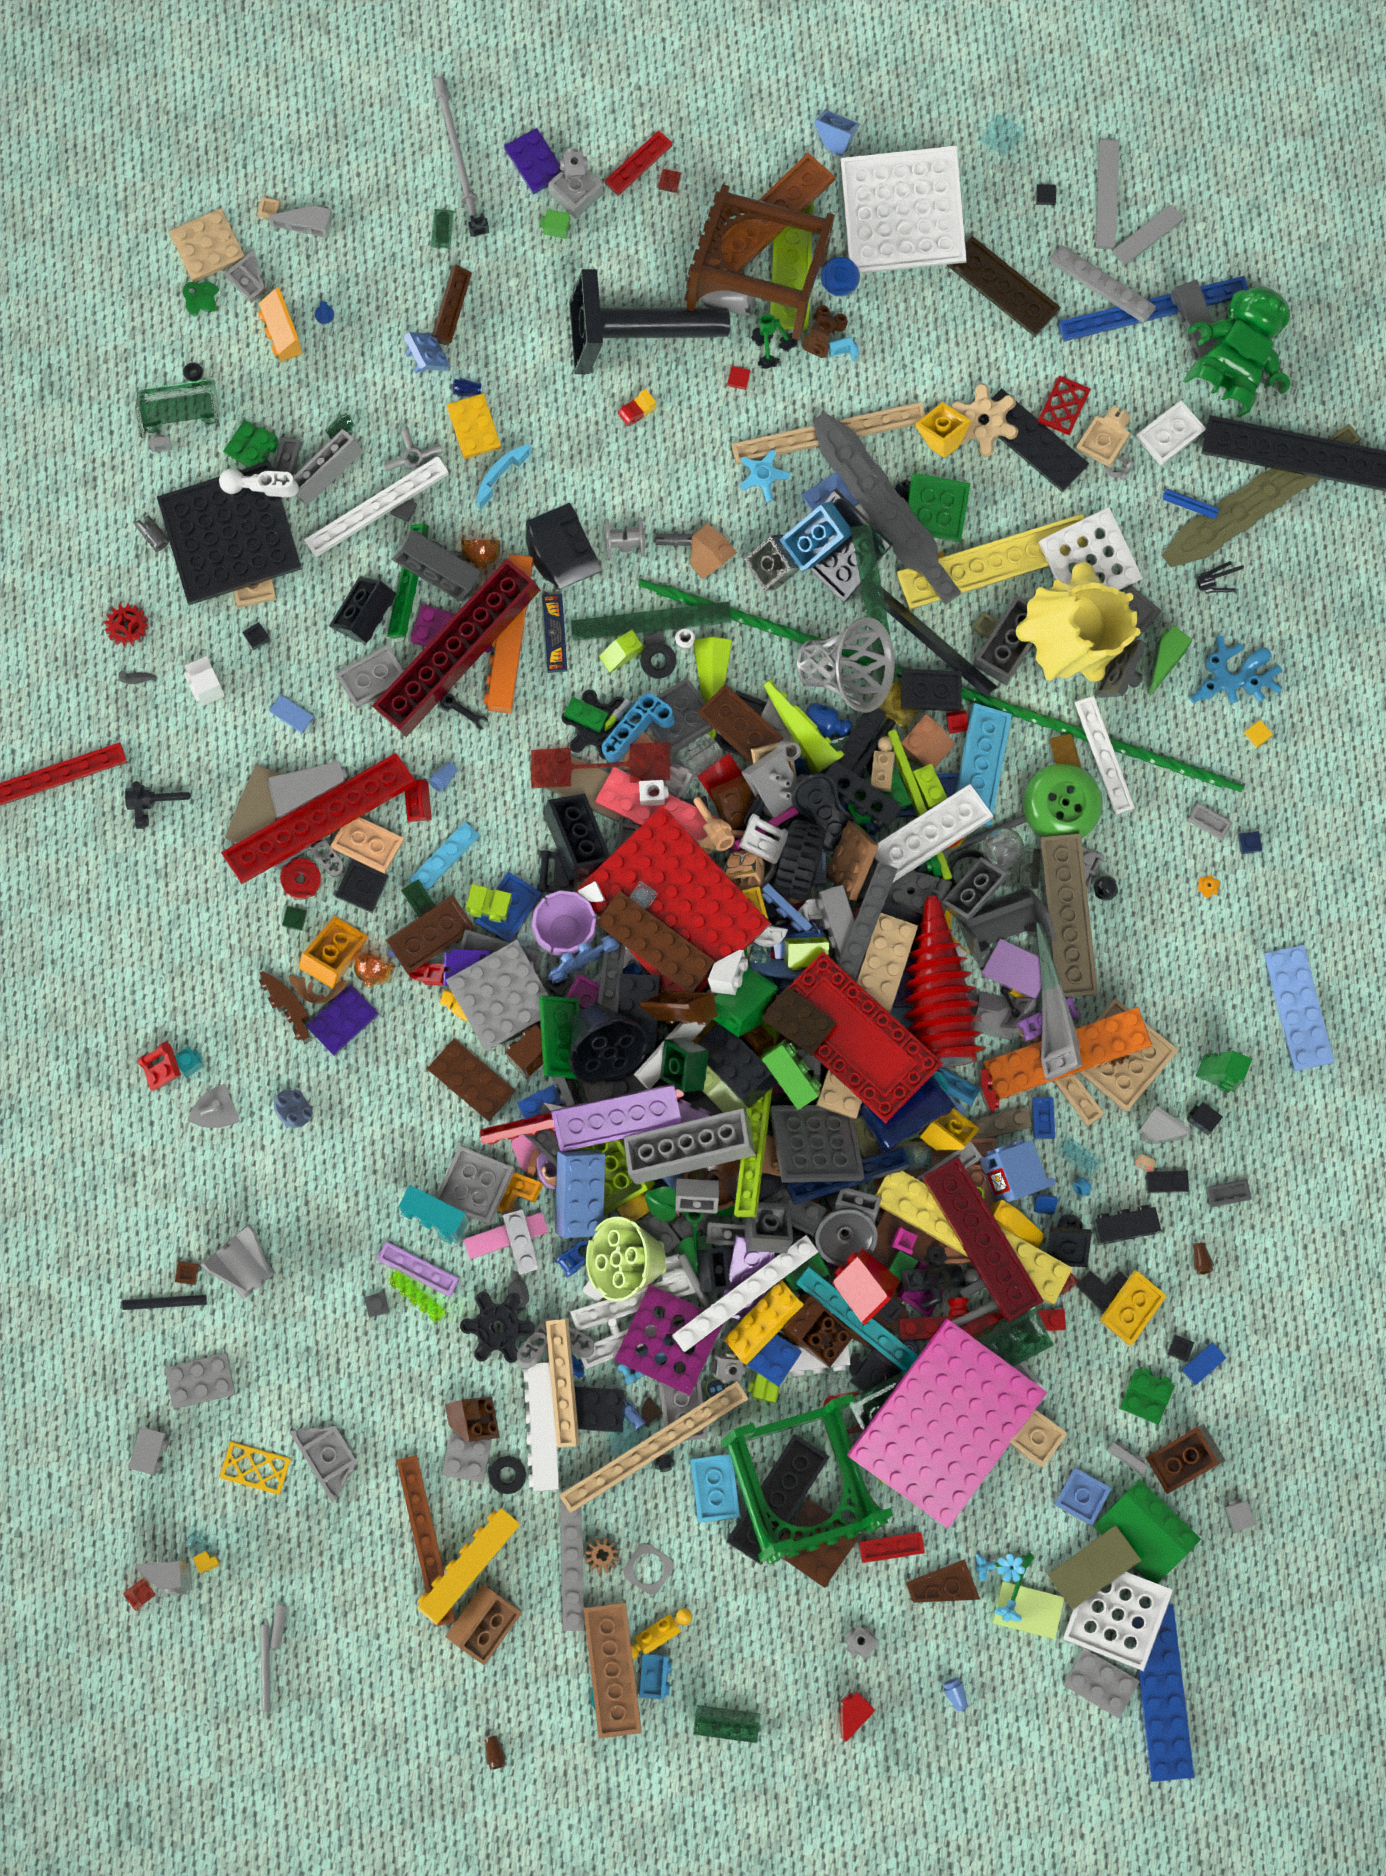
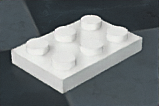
[1136,401,1206,466]

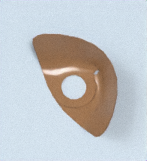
[289,975,347,1004]

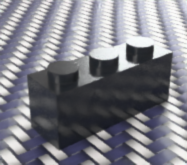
[1093,1205,1161,1246]

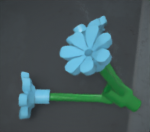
[975,1553,1034,1622]

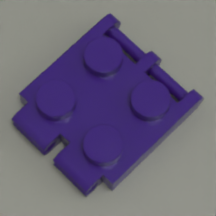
[443,949,493,990]

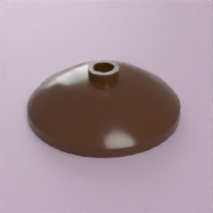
[684,1160,741,1210]

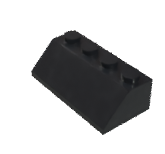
[543,793,610,880]

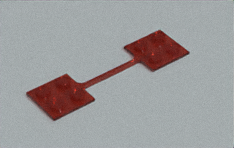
[531,742,670,789]

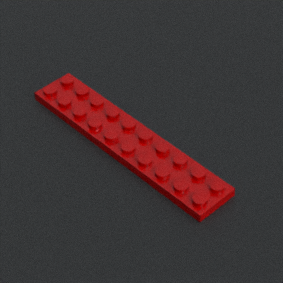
[221,753,417,885]

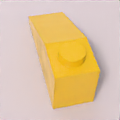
[990,1200,1045,1248]

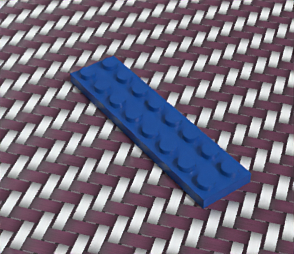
[1132,1604,1195,1782]

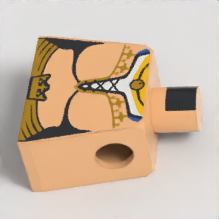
[723,849,765,889]

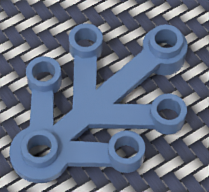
[547,935,620,984]

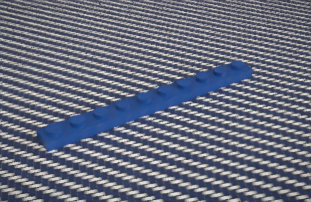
[1058,276,1249,342]

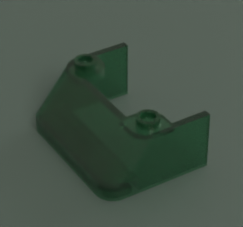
[135,380,220,438]

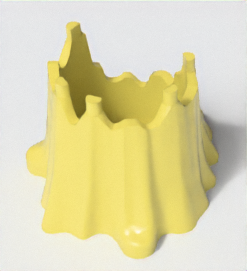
[1016,562,1141,682]

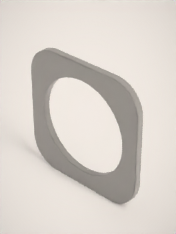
[624,1544,673,1594]

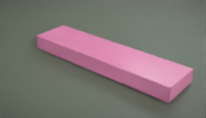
[463,1212,549,1260]

